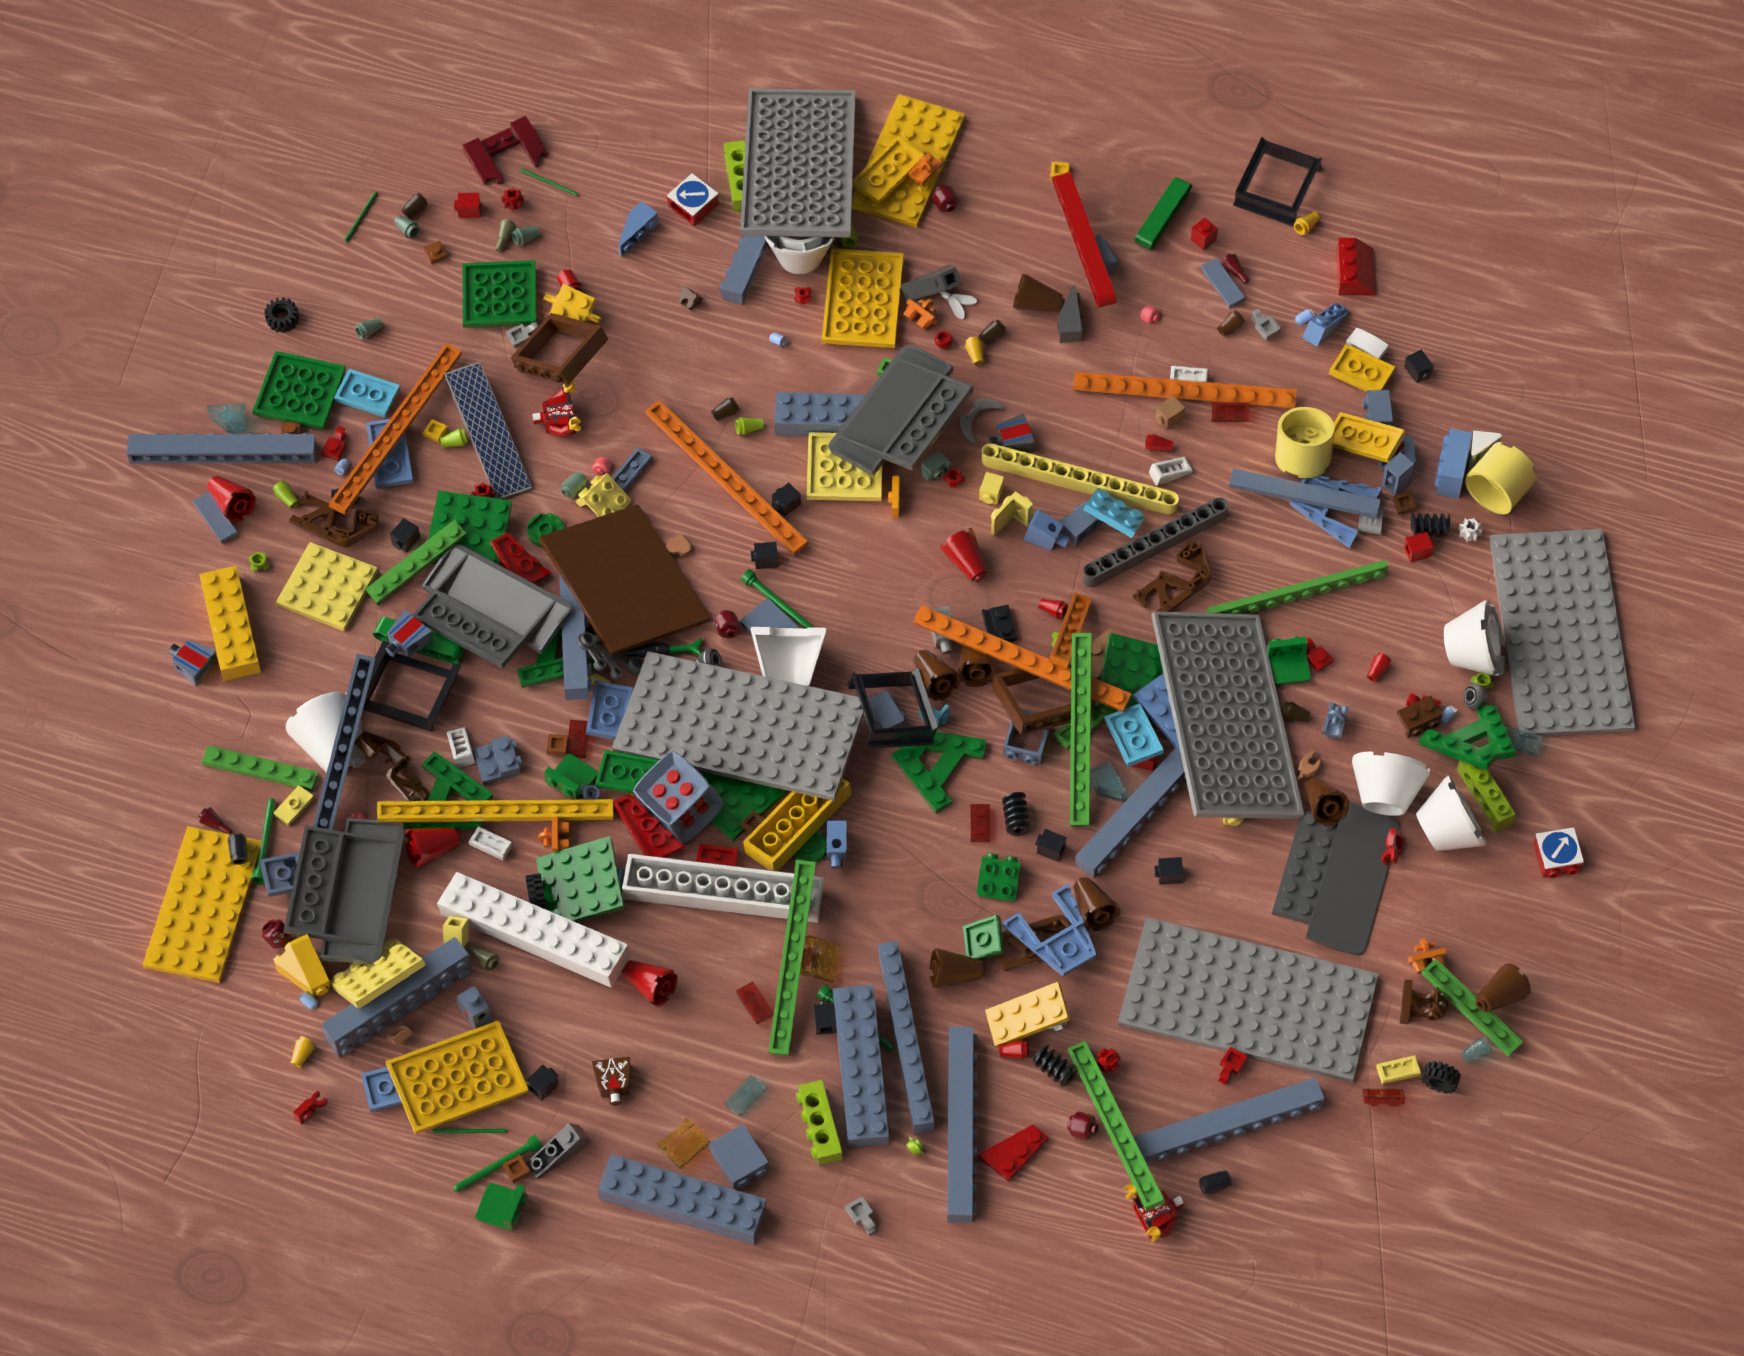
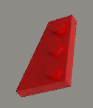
[490,532,552,583]
[978,1124,1048,1182]

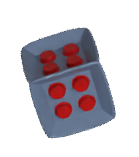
[633,751,723,844]

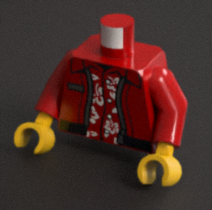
[532,380,581,438]
[1123,1184,1184,1243]

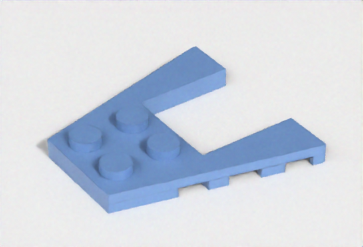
[1290,475,1382,549]
[1002,884,1096,977]

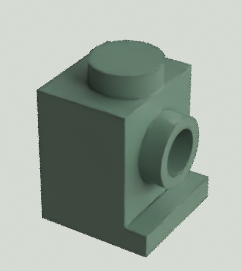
[921,451,951,482]

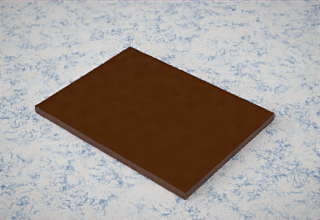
[539,504,711,656]

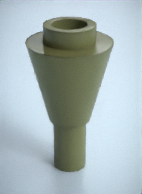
[495,219,517,252]
[466,943,499,971]

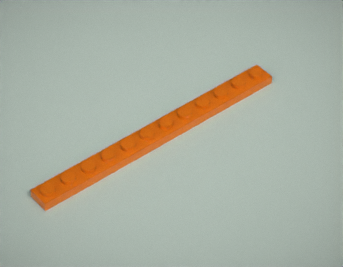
[329,343,462,515]
[1073,371,1297,408]
[645,400,808,556]
[913,605,1131,712]

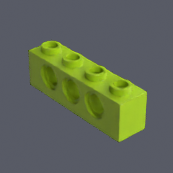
[724,140,745,212]
[1457,760,1516,832]
[796,1080,842,1166]

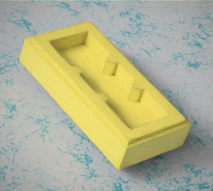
[273,785,314,826]
[1376,1055,1421,1085]

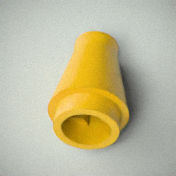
[1294,212,1320,235]
[965,336,984,365]
[290,1036,315,1068]

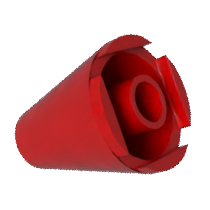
[207,476,256,522]
[940,528,987,582]
[404,827,461,868]
[622,960,678,1007]

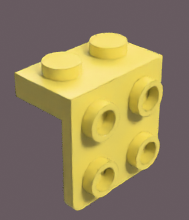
[575,473,631,517]
[991,491,1033,536]

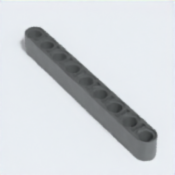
[1083,497,1228,587]

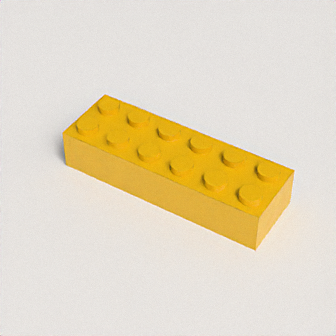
[199,566,261,681]
[743,778,851,872]

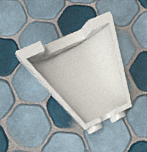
[751,627,827,686]
[286,691,367,772]

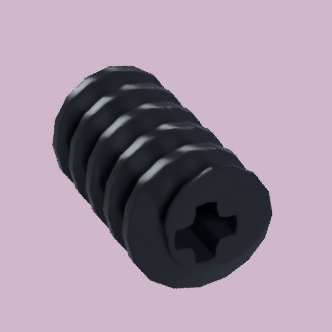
[1410,513,1450,537]
[1002,792,1031,836]
[1033,1044,1077,1087]

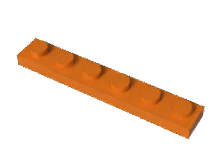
[1049,591,1092,668]

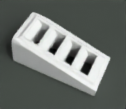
[1149,457,1192,486]
[447,727,475,768]

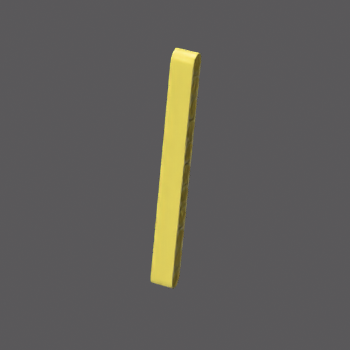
[982,444,1179,515]

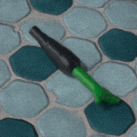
[623,637,703,658]

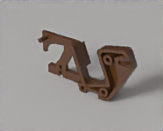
[289,491,379,548]
[1133,541,1211,612]
[355,731,430,801]
[998,915,1072,971]

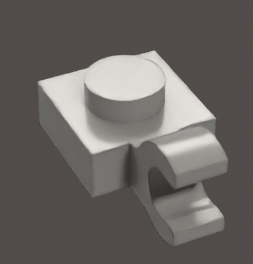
[1251,309,1281,341]
[506,322,538,349]
[845,1197,876,1235]

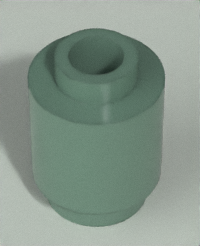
[561,471,588,499]

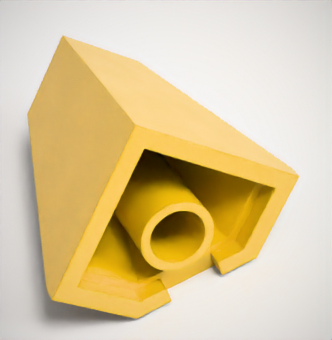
[273,934,331,997]

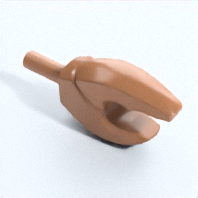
[1296,750,1322,784]

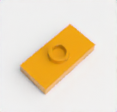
[888,476,900,518]

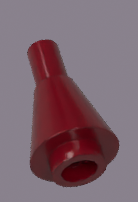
[1222,253,1249,284]
[198,807,233,834]

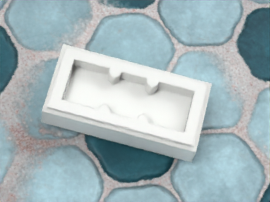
[1170,366,1208,382]
[469,826,513,860]

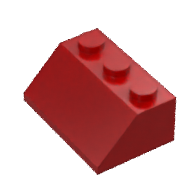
[1336,238,1375,296]

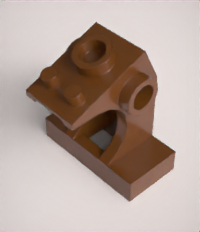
[1399,979,1448,1024]

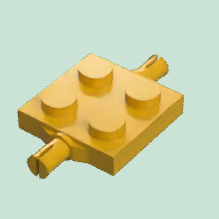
[544,284,601,324]

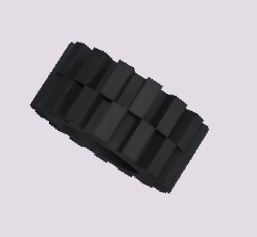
[264,297,299,333]
[525,873,546,908]
[1421,1061,1461,1094]

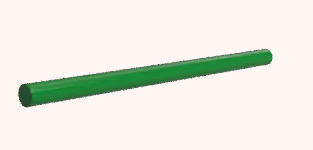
[521,168,578,196]
[344,191,378,242]
[433,1129,506,1133]

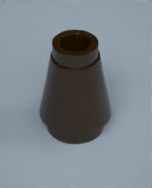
[401,193,428,218]
[978,319,1006,344]
[711,397,740,420]
[1281,701,1311,722]

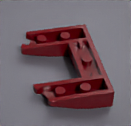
[462,116,548,185]

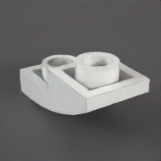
[1346,328,1389,359]

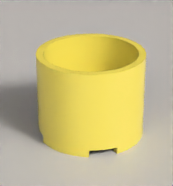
[1275,407,1334,478]
[1465,442,1538,515]

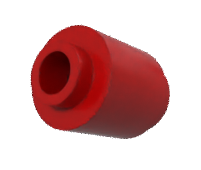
[557,269,581,292]

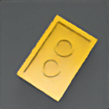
[1329,344,1395,392]

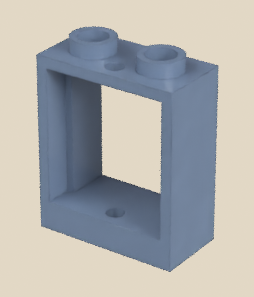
[1003,709,1051,765]

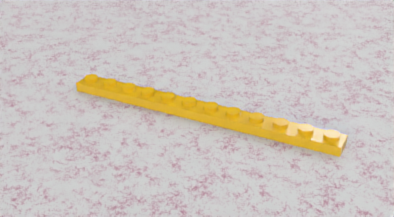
[377,799,613,822]

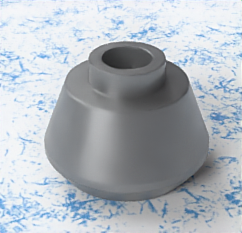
[697,647,722,667]
[1463,683,1488,709]

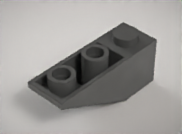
[900,264,962,302]
[1057,285,1085,343]
[526,1123,591,1179]

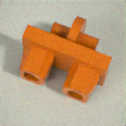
[908,152,943,187]
[904,298,938,331]
[538,817,569,853]
[1407,938,1447,973]

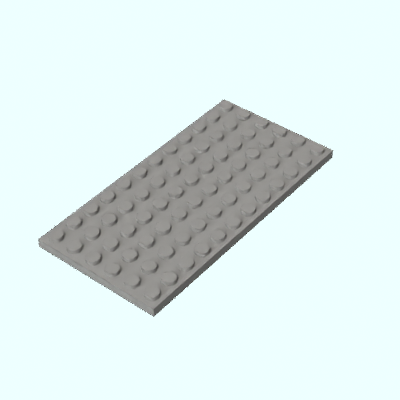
[740,89,855,237]
[1489,529,1635,738]
[1151,611,1304,819]
[612,651,864,801]
[1118,917,1378,1083]

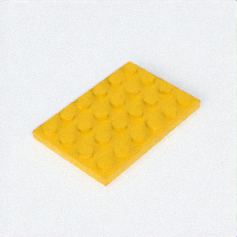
[822,248,904,348]
[386,1020,529,1134]

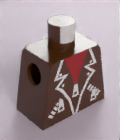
[592,1057,631,1106]

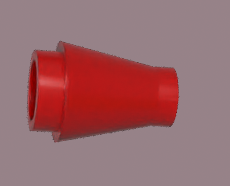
[1145,433,1173,452]
[1038,598,1068,619]
[1367,653,1391,682]
[999,1040,1029,1060]

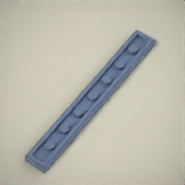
[1229,469,1381,518]

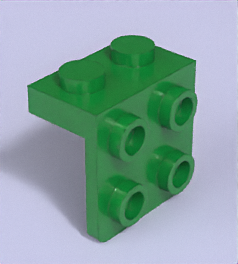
[1267,636,1311,685]
[544,754,598,800]
[977,852,1022,901]
[475,1183,528,1232]

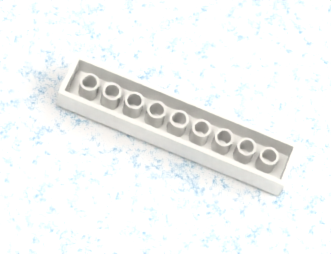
[622,854,824,923]
[437,872,631,988]

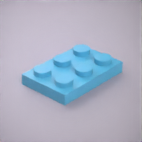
[334,369,400,418]
[1083,488,1146,538]
[1104,703,1163,767]

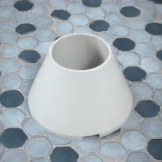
[764,236,835,274]
[1444,600,1505,676]
[1352,752,1430,816]
[1416,775,1487,851]

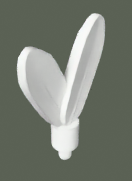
[939,291,977,320]

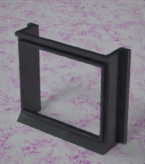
[1233,136,1322,227]
[363,641,461,732]
[847,668,938,749]

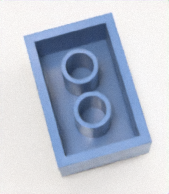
[1434,428,1472,499]

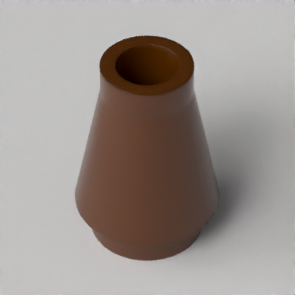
[1217,310,1245,336]

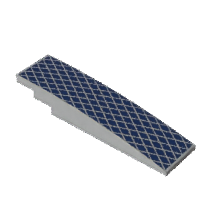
[445,362,532,500]

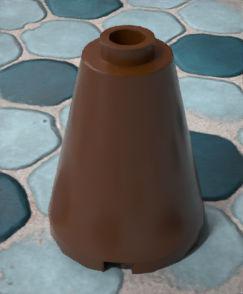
[1013,274,1065,312]
[958,645,996,687]
[914,649,960,701]
[1305,778,1350,826]
[1073,877,1120,931]
[929,948,986,988]
[1476,963,1531,1012]

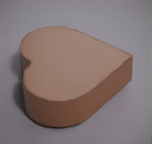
[666,534,691,556]

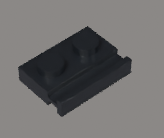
[981,605,1017,642]

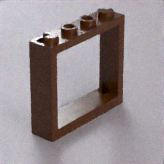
[511,313,609,385]
[992,665,1093,736]

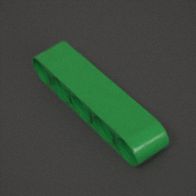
[1134,176,1192,250]
[373,617,465,664]

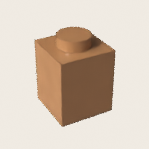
[1155,396,1185,429]

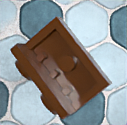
[1397,696,1443,738]

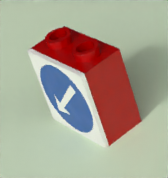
[667,174,719,226]
[1533,827,1584,878]

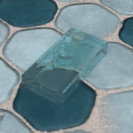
[1505,725,1543,756]
[724,1074,767,1117]

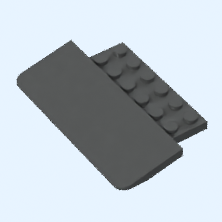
[828,345,973,477]
[412,544,571,669]
[1272,802,1399,955]
[284,818,404,964]

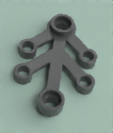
[577,632,643,680]

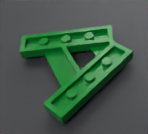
[517,626,599,688]
[1419,705,1516,770]
[891,731,987,814]
[403,751,493,832]

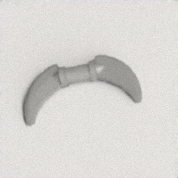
[960,399,1004,443]

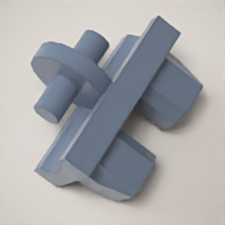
[1322,702,1349,740]

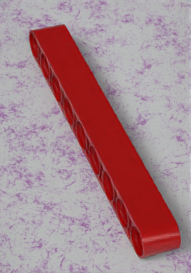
[1052,172,1117,308]

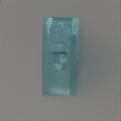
[207,403,247,434]
[1090,761,1127,802]

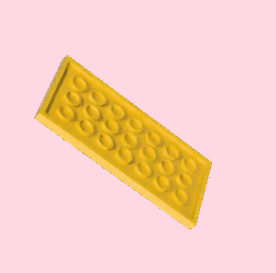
[851,94,965,228]
[143,826,262,983]

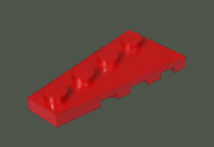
[613,794,684,858]

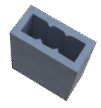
[708,1124,769,1190]

